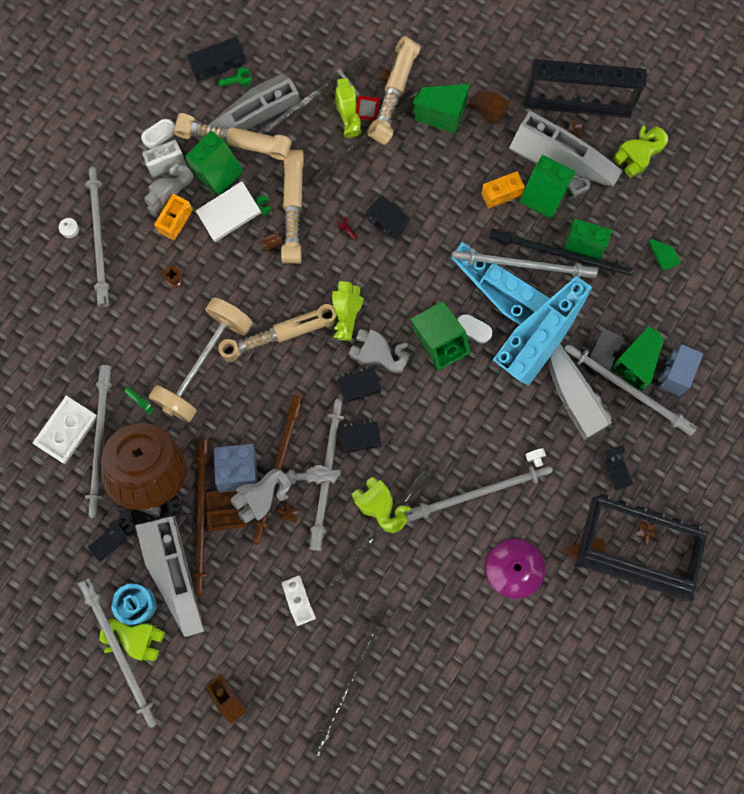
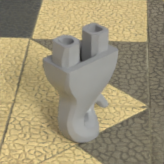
[144,163,194,217]
[349,329,410,373]
[230,469,291,523]

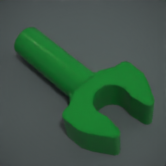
[218,67,252,87]
[256,196,272,216]
[124,387,155,415]

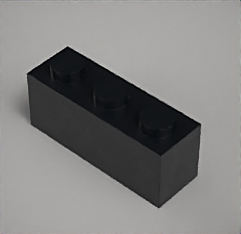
[187,36,246,82]

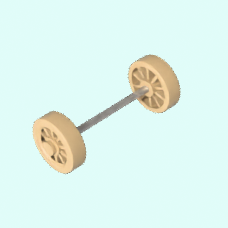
[149,298,253,423]

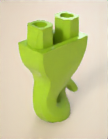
[335,78,361,138]
[613,125,668,178]
[332,281,364,341]
[352,477,411,533]
[99,618,165,661]

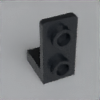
[600,445,633,491]
[88,520,131,562]

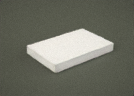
[196,182,262,242]
[33,396,97,465]

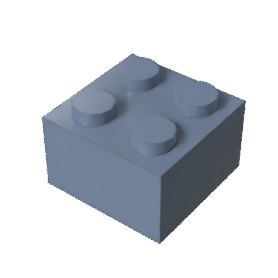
[658,344,704,397]
[214,444,258,493]

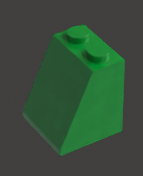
[413,84,470,134]
[185,130,244,196]
[519,154,576,219]
[563,218,612,259]
[410,301,471,371]
[611,326,664,392]

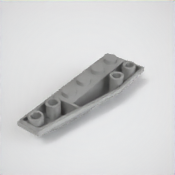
[196,73,300,142]
[509,111,622,187]
[548,344,612,441]
[135,515,204,637]

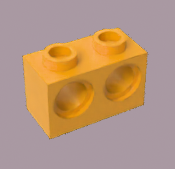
[481,171,525,209]
[154,194,193,241]

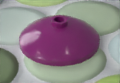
[486,539,545,599]

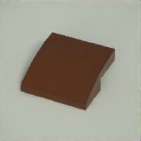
[205,491,248,531]

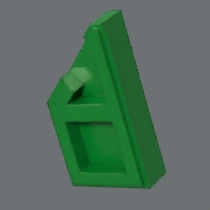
[648,239,681,272]

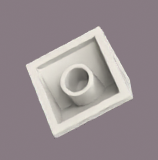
[142,139,186,177]

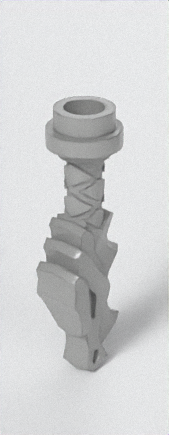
[285,465,341,485]

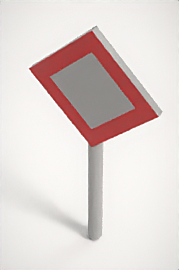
[338,69,380,121]

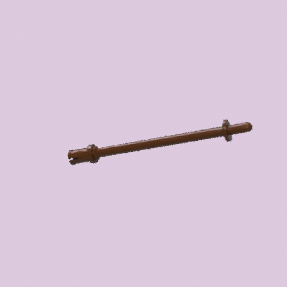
[253,395,304,545]
[190,440,210,597]

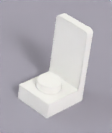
[282,576,316,626]

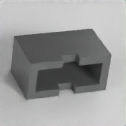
[585,328,624,372]

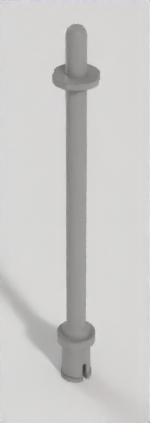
[85,167,110,307]
[452,248,598,279]
[565,345,697,436]
[85,365,112,518]
[309,398,345,551]
[404,466,553,523]
[78,578,156,728]

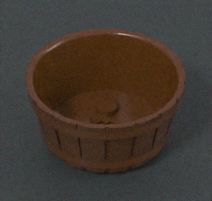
[101,423,187,510]

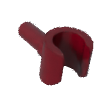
[337,216,357,241]

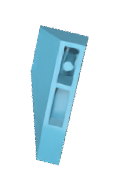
[451,242,550,325]
[493,276,592,385]

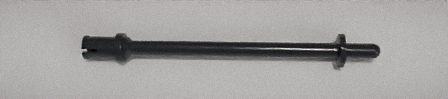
[489,228,634,276]

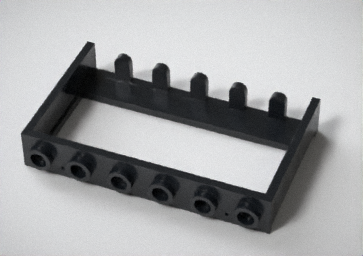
[523,59,647,118]
[575,494,709,602]

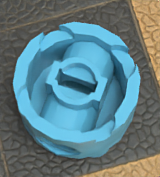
[112,584,157,625]

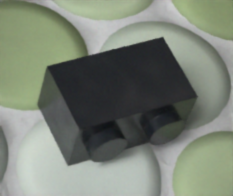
[367,195,410,240]
[337,366,381,404]
[339,420,381,454]

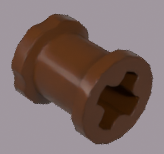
[259,230,283,252]
[163,266,183,288]

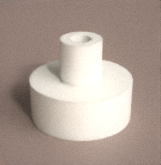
[59,218,79,238]
[525,448,546,468]

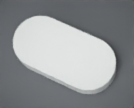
[141,119,175,148]
[458,315,492,343]

